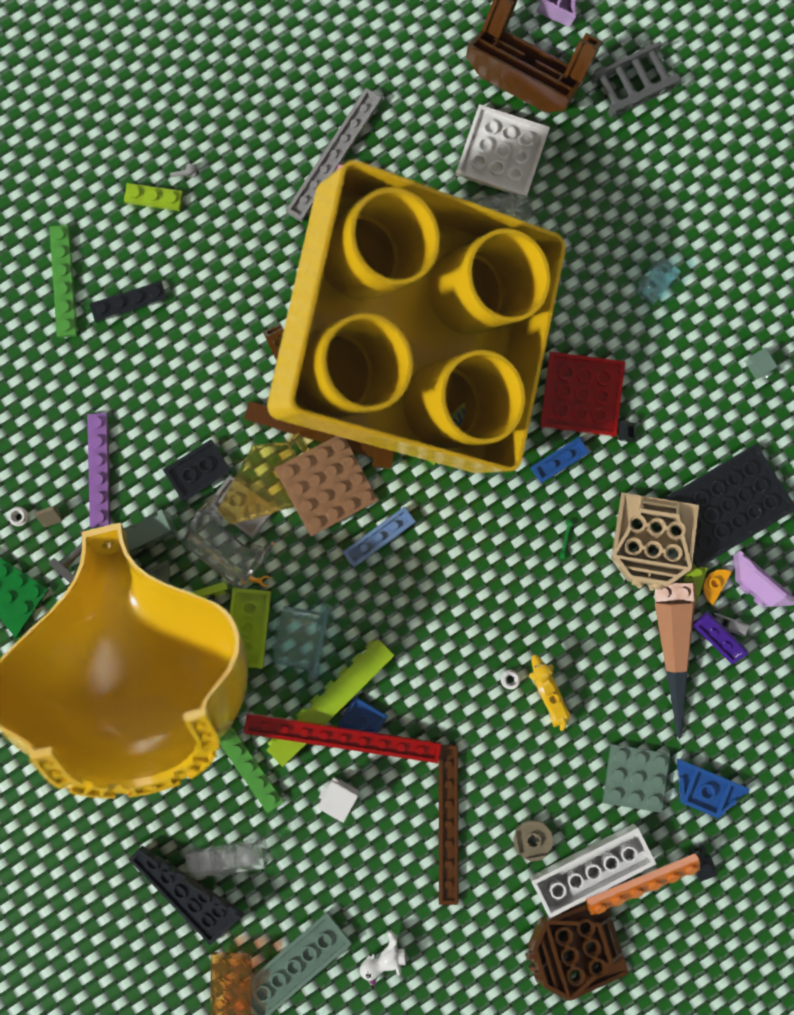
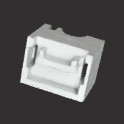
[317,776,359,823]

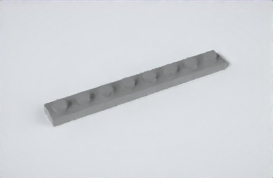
[286,88,382,222]

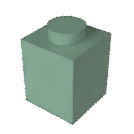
[744,347,778,380]

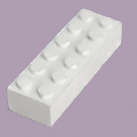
[529,823,656,918]

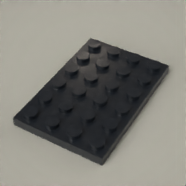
[663,444,794,568]

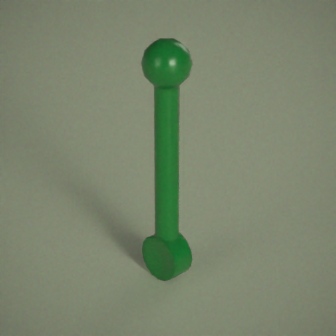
[560,519,574,559]

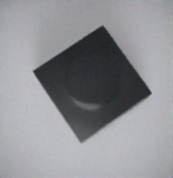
[618,421,636,443]

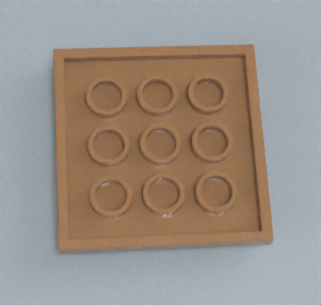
[274,436,378,537]

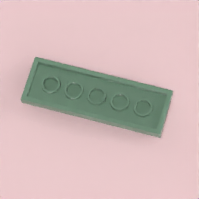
[235,911,352,1015]

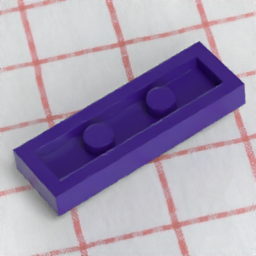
[693,612,748,664]

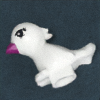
[360,931,406,986]

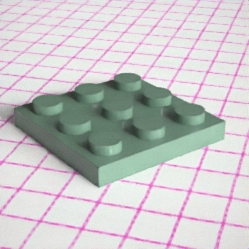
[602,744,670,813]

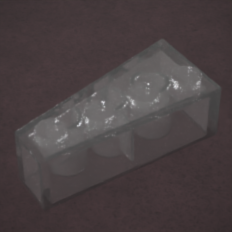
[185,837,269,880]

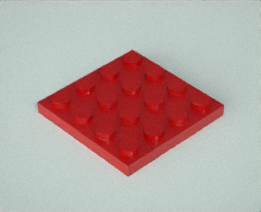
[540,351,626,437]

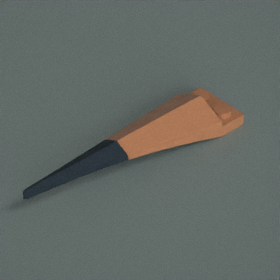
[655,582,696,739]

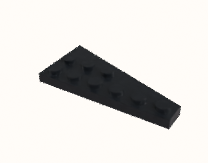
[128,845,245,945]

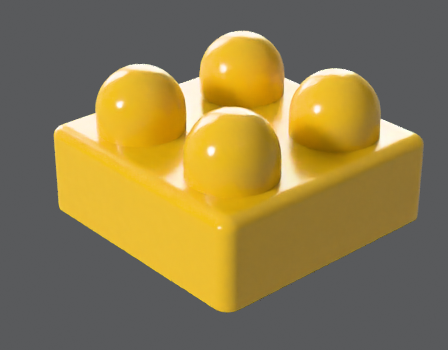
[267,160,566,473]

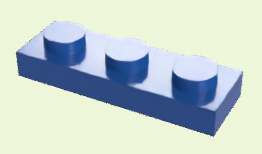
[531,437,590,484]

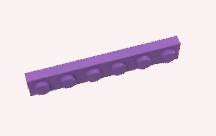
[87,413,111,528]

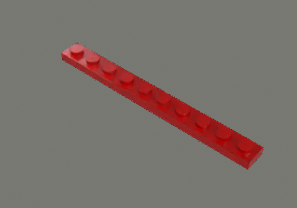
[243,713,441,763]

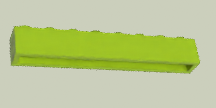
[267,639,395,767]

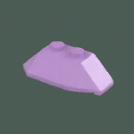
[733,551,794,607]

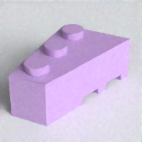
[536,0,576,27]

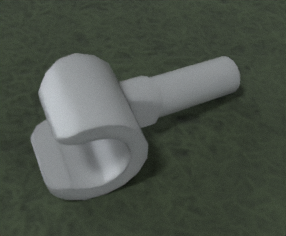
[170,164,197,178]

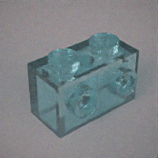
[636,258,681,305]

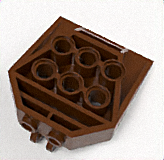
[525,901,629,1001]

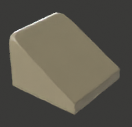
[35,506,62,527]

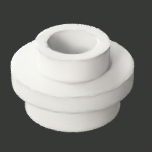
[9,507,29,526]
[501,670,520,689]

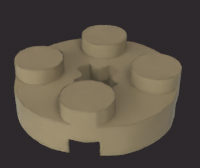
[513,820,553,861]

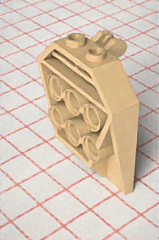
[611,493,699,591]

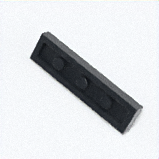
[89,281,168,323]

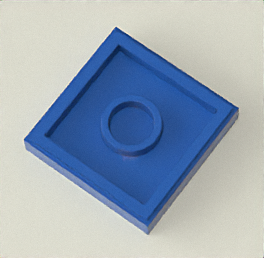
[337,696,388,733]

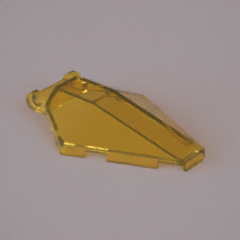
[218,432,310,525]

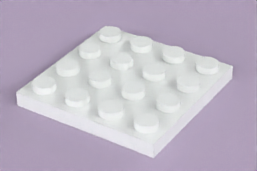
[455,104,550,198]

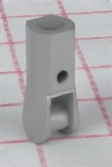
[714,613,749,637]

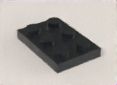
[163,439,232,502]

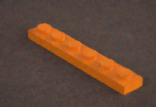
[586,853,700,915]

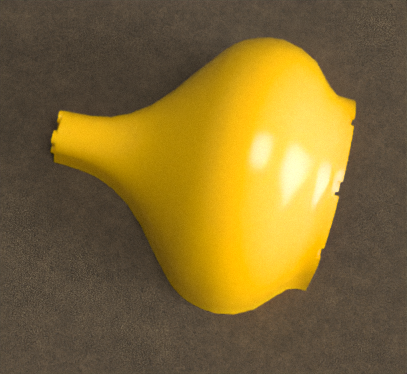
[0,522,248,799]

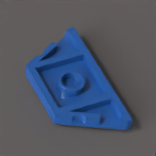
[677,759,750,819]

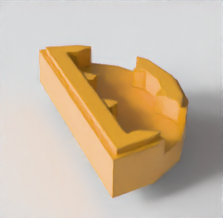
[702,569,731,605]

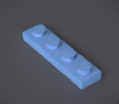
[343,507,416,568]

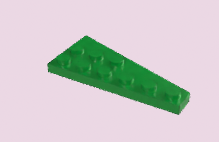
[0,557,50,638]

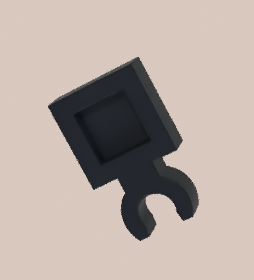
[689,843,718,882]

